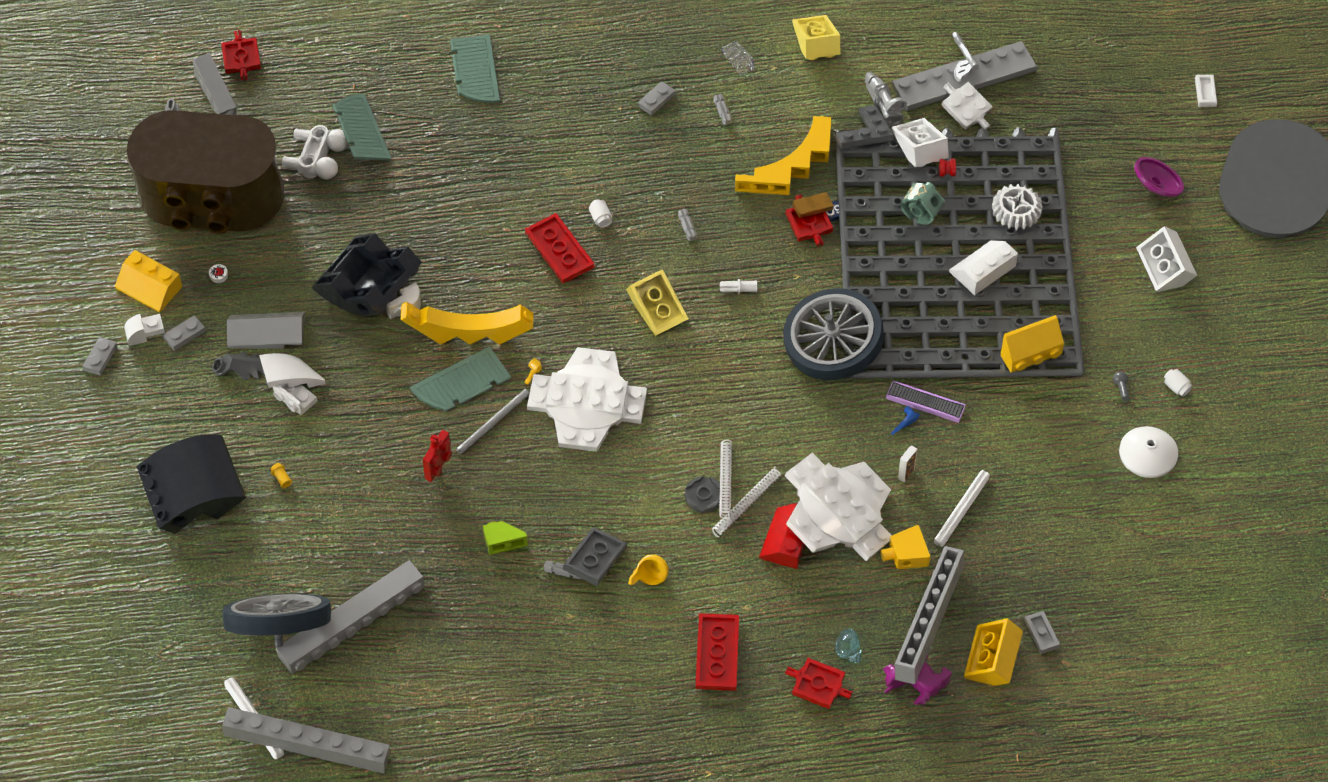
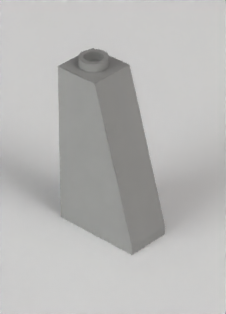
[193,53,237,115]

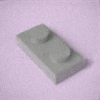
[638,81,675,116]
[163,315,206,351]
[82,337,117,376]
[1024,611,1060,654]

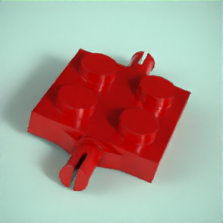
[221,30,261,81]
[786,194,833,247]
[423,429,452,482]
[785,658,853,709]

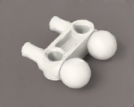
[282,125,349,180]

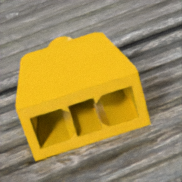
[880,525,930,569]

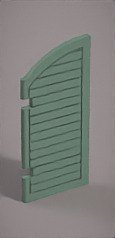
[450,34,500,103]
[332,94,391,161]
[409,347,511,412]

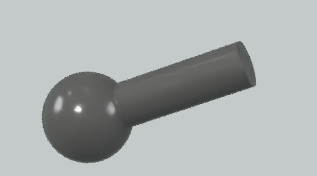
[1113,371,1130,401]

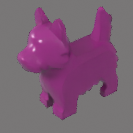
[883,655,952,705]

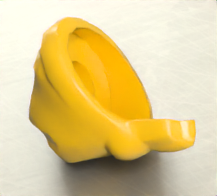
[628,555,669,585]

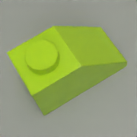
[483,521,528,555]

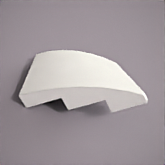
[259,353,325,388]

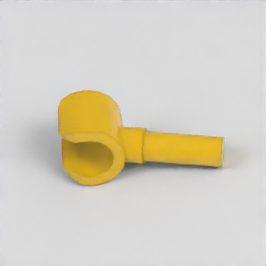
[524,358,542,385]

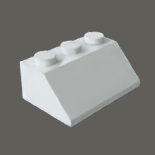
[1136,226,1197,292]
[949,241,1018,295]

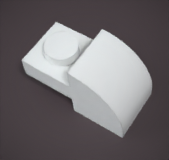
[386,283,421,319]
[124,314,165,346]

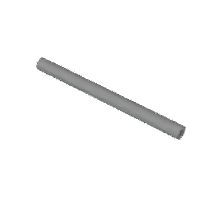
[456,389,530,454]

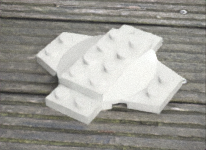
[527,347,647,452]
[785,452,892,561]

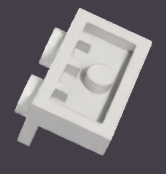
[273,383,317,415]

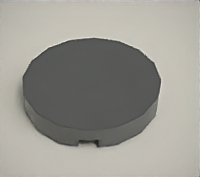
[685,476,724,513]

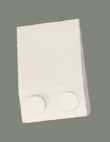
[891,118,949,167]

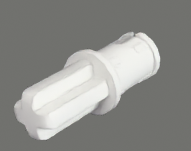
[720,279,757,294]

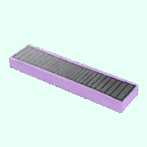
[886,381,966,423]

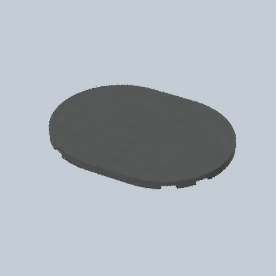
[1219,119,1328,238]

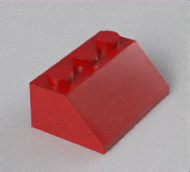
[759,503,805,569]

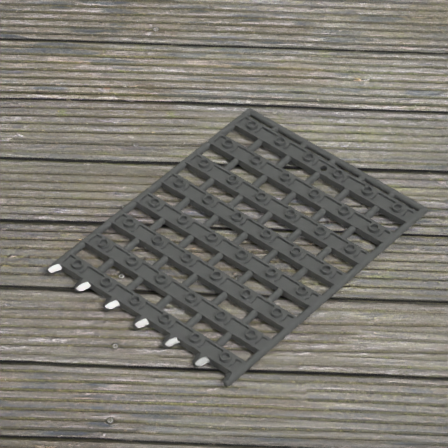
[835,127,1085,379]

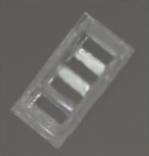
[721,41,755,75]

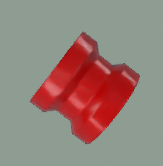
[939,158,956,177]

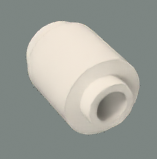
[589,199,612,228]
[1164,369,1193,397]

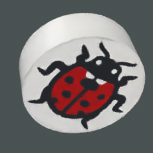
[209,264,228,283]

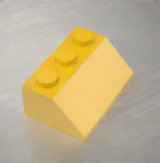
[115,250,183,313]
[1000,315,1064,373]
[964,618,1023,686]

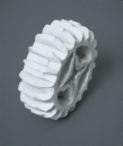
[992,184,1043,230]

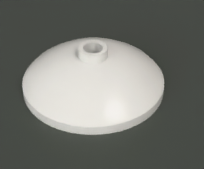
[1119,426,1178,478]

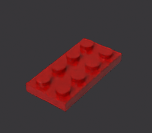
[525,213,595,284]
[695,613,739,691]

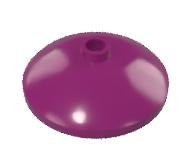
[1134,157,1184,197]

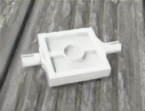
[941,82,993,130]

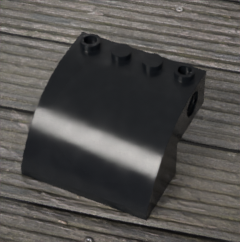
[312,233,422,316]
[136,434,246,534]

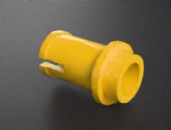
[270,463,293,488]

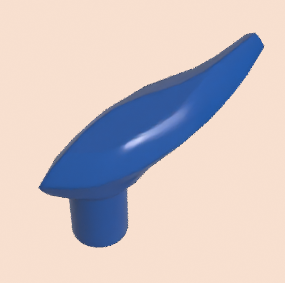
[891,406,920,435]

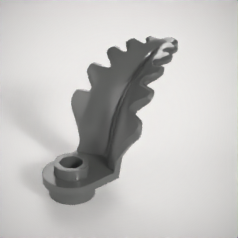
[212,352,265,380]

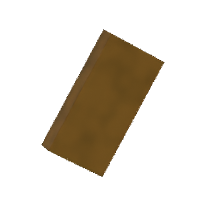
[792,192,834,218]

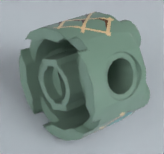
[900,182,945,225]

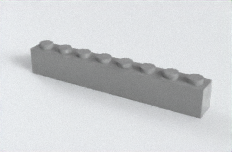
[895,546,964,684]
[276,560,425,674]
[222,707,390,774]

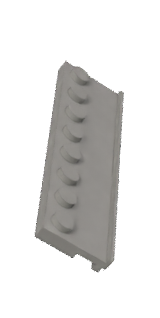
[892,41,1038,111]

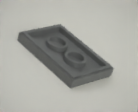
[563,527,627,586]

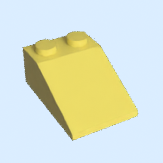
[792,15,841,60]
[626,269,689,336]

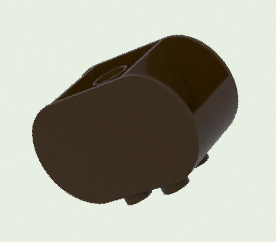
[127,110,285,234]

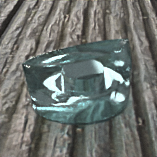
[836,628,861,663]

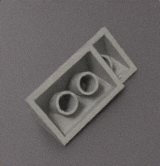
[227,312,306,349]

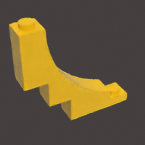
[735,116,831,195]
[401,302,534,345]

